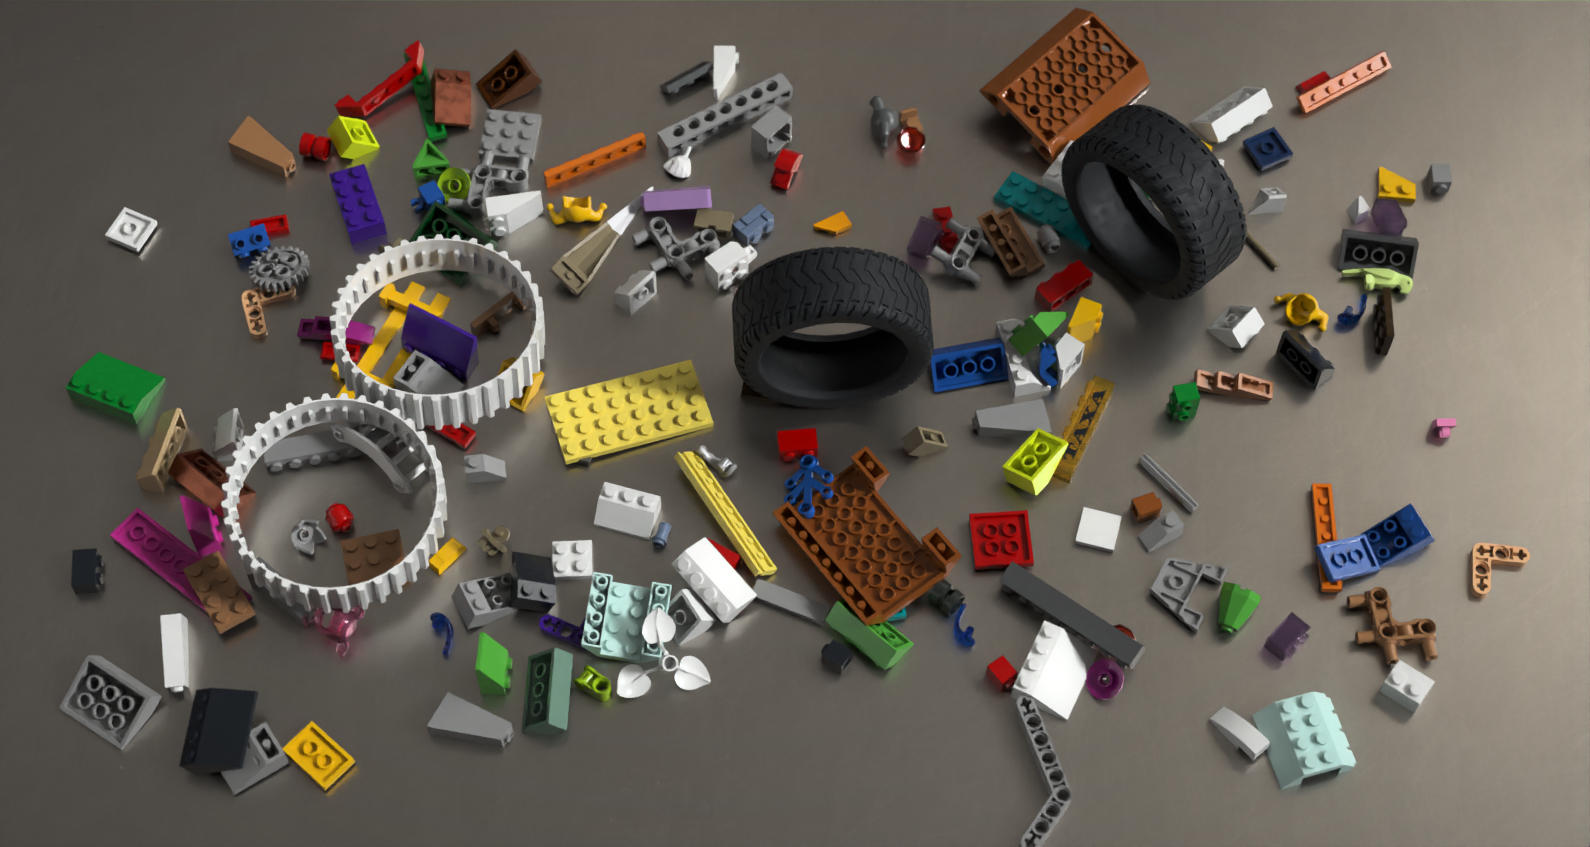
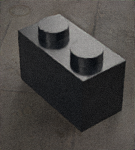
[71,548,104,594]

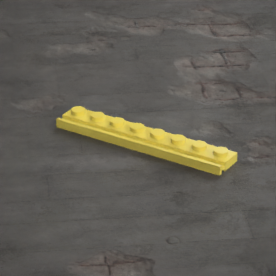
[674,451,777,576]

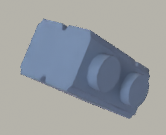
[732,204,774,246]

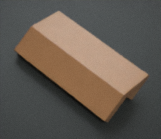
[977,207,1046,276]

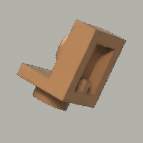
[899,107,923,139]

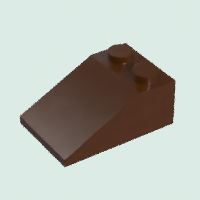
[476,49,542,109]

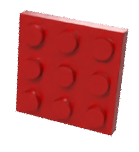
[969,510,1034,570]

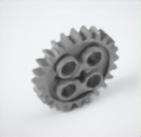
[249,245,310,292]

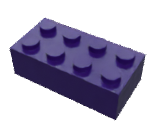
[329,164,387,244]

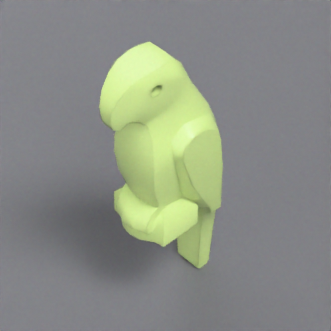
[1341,268,1413,294]

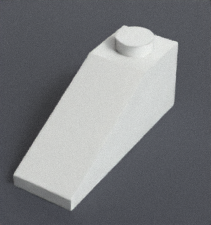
[714,46,739,100]

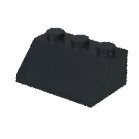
[1276,330,1335,390]

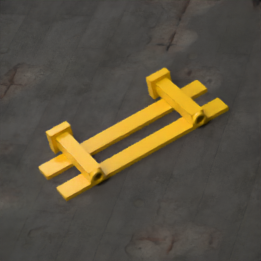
[330,281,451,399]

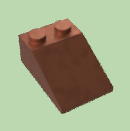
[430,68,471,127]

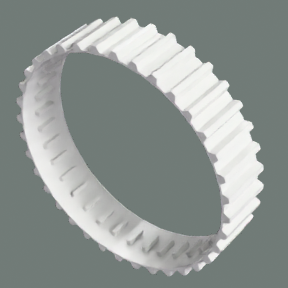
[330,234,546,430]
[221,393,447,614]

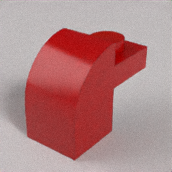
[770,148,803,190]

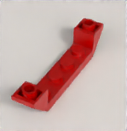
[334,40,424,117]

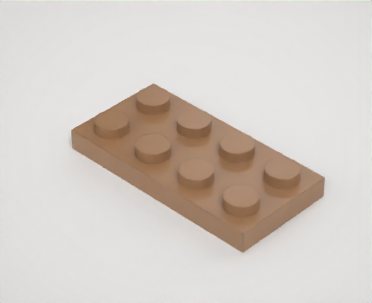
[183,551,256,634]

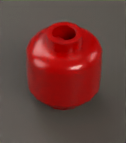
[325,503,354,532]

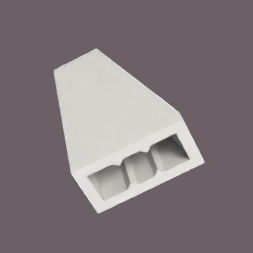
[160,613,189,693]

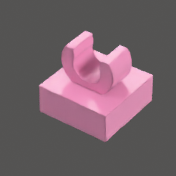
[1432,418,1456,438]

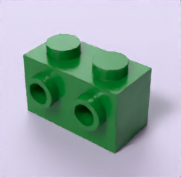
[1167,382,1201,421]

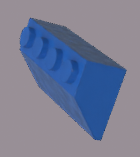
[928,337,1008,392]

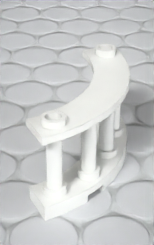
[330,422,439,494]

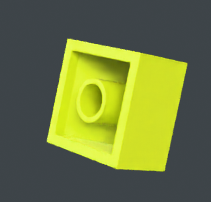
[327,116,380,159]

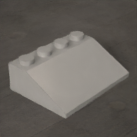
[59,655,162,750]

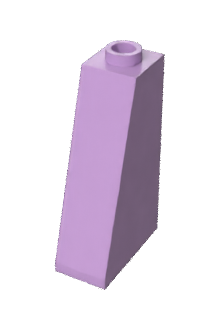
[640,185,712,211]

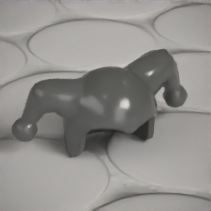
[870,96,899,149]

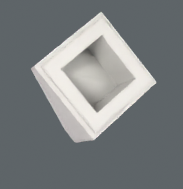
[1347,196,1370,224]

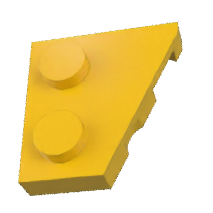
[1378,167,1416,203]

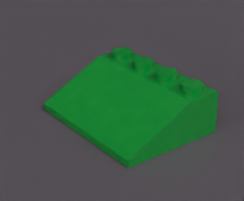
[65,352,166,425]

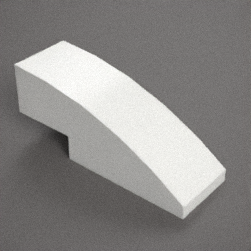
[1209,707,1270,760]

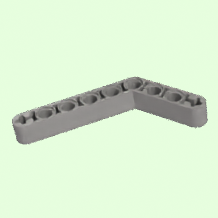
[1015,695,1072,847]

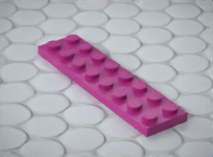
[110,508,253,614]

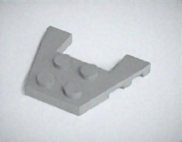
[1150,557,1228,633]

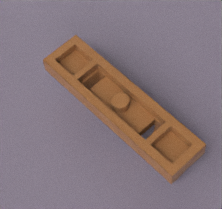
[470,291,526,337]

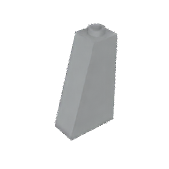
[972,399,1052,440]
[427,692,514,748]

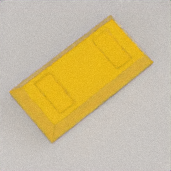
[428,537,467,576]

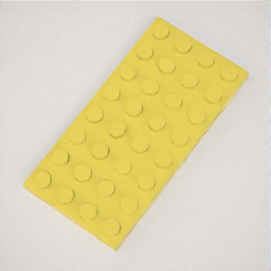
[545,360,714,465]

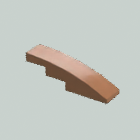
[1194,369,1273,400]

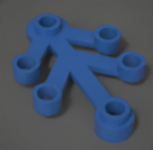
[784,454,834,519]

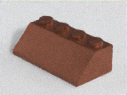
[168,449,256,517]

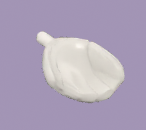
[663,146,692,178]

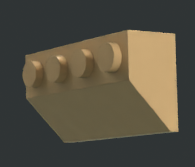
[136,408,188,493]

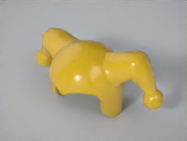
[546,196,607,225]
[1274,293,1329,332]

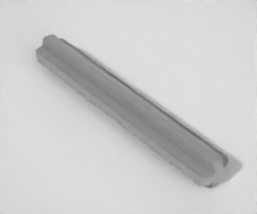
[1139,454,1198,512]

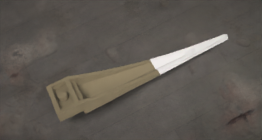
[549,187,653,296]

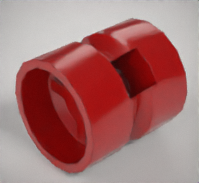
[299,132,331,161]

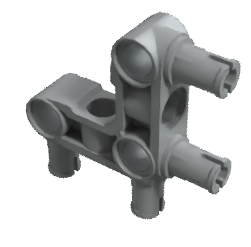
[448,150,530,218]
[632,217,720,281]

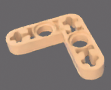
[241,284,296,340]
[1471,543,1530,598]

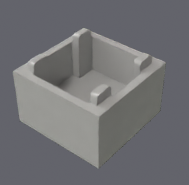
[751,105,792,160]

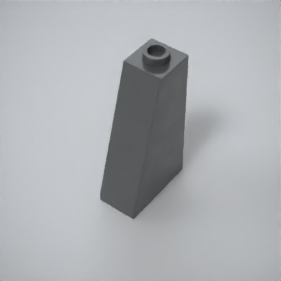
[247,557,318,627]

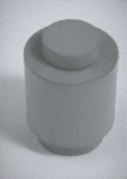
[1037,224,1061,253]

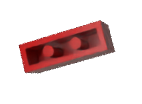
[1035,260,1093,312]

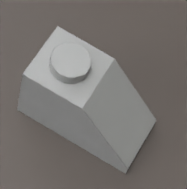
[464,454,506,484]
[1138,511,1184,553]

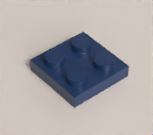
[1242,127,1293,171]

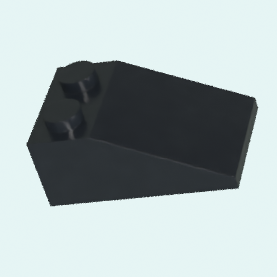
[510,551,556,613]

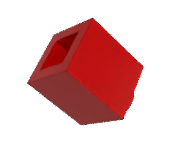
[986,655,1018,691]

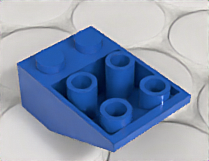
[1360,503,1436,567]

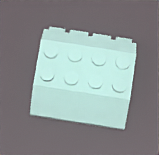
[1252,692,1357,789]

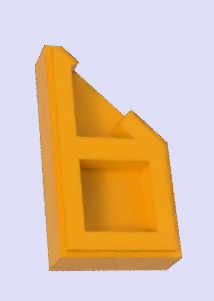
[813,211,852,235]

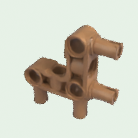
[1347,587,1438,665]

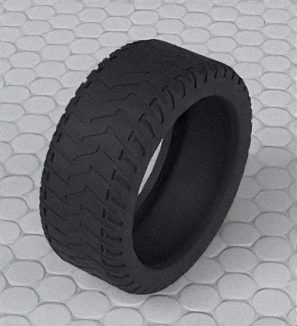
[1061,104,1247,300]
[732,247,934,408]

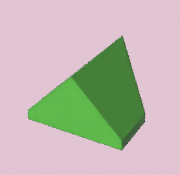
[412,138,450,178]

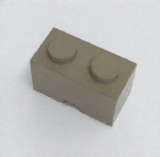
[694,208,734,241]

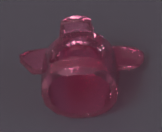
[314,605,365,658]

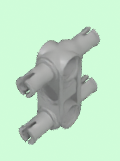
[929,217,996,286]

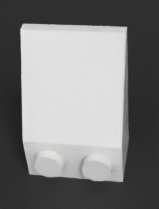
[485,190,544,236]

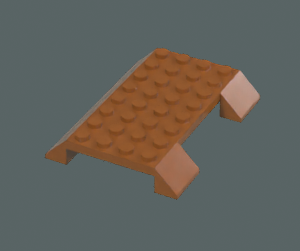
[772,446,962,626]

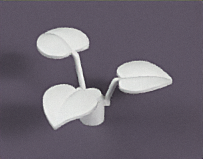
[617,607,710,698]

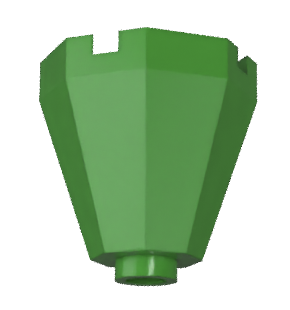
[1218,582,1261,633]

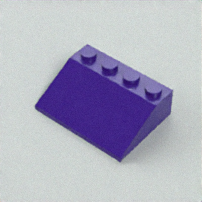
[401,303,479,380]

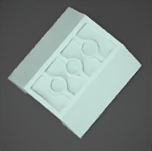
[581,572,672,664]

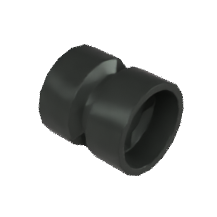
[928,579,966,616]

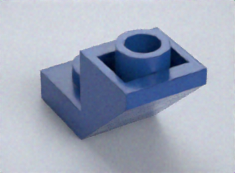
[1037,341,1058,387]

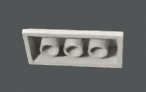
[1191,86,1273,143]
[995,318,1051,397]
[671,537,758,623]

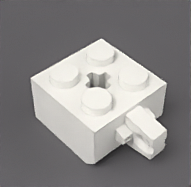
[705,241,757,293]

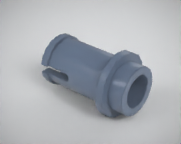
[652,522,671,548]

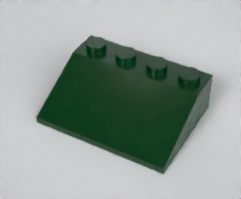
[409,201,499,287]

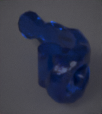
[1337,294,1367,326]
[954,603,976,647]
[430,612,454,656]

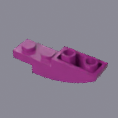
[297,316,376,345]

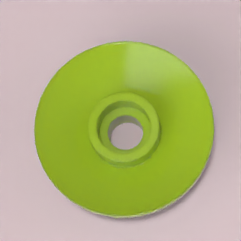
[438,167,471,203]

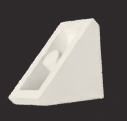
[1247,187,1287,215]

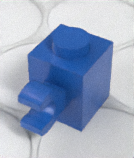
[410,180,446,214]

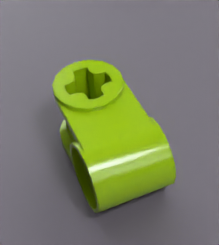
[573,665,612,702]

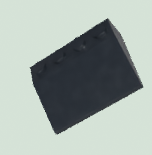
[179,688,259,775]

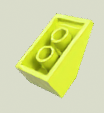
[1002,428,1068,496]

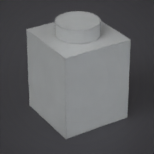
[1428,164,1452,193]

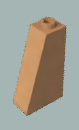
[228,116,296,177]

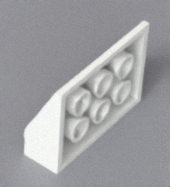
[1011,621,1098,721]

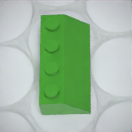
[825,599,914,670]

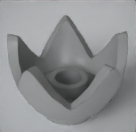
[291,519,327,555]

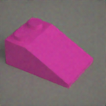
[179,495,224,556]

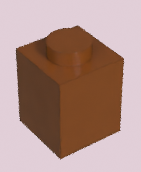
[1130,492,1162,524]

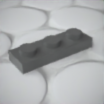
[660,61,714,94]

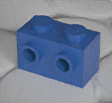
[227,223,271,259]

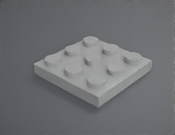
[479,109,542,163]

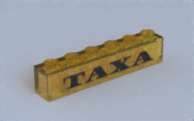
[1052,375,1116,484]

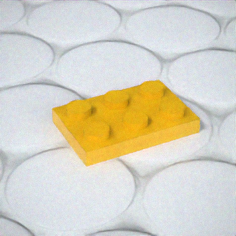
[282,721,355,791]

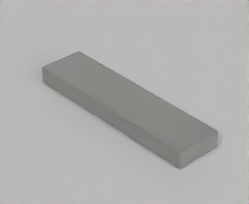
[752,578,831,626]

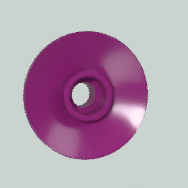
[1086,659,1124,700]

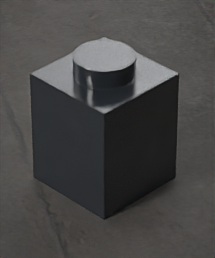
[821,639,853,675]

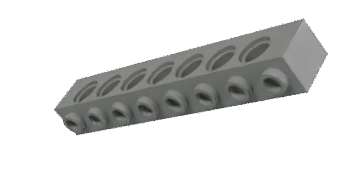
[657,72,793,158]

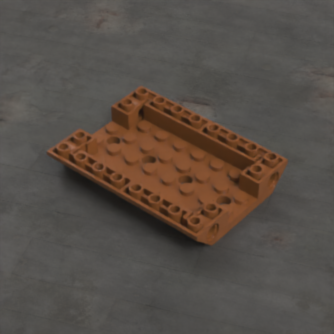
[979,8,1151,165]

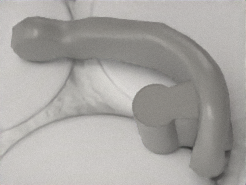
[697,445,737,478]

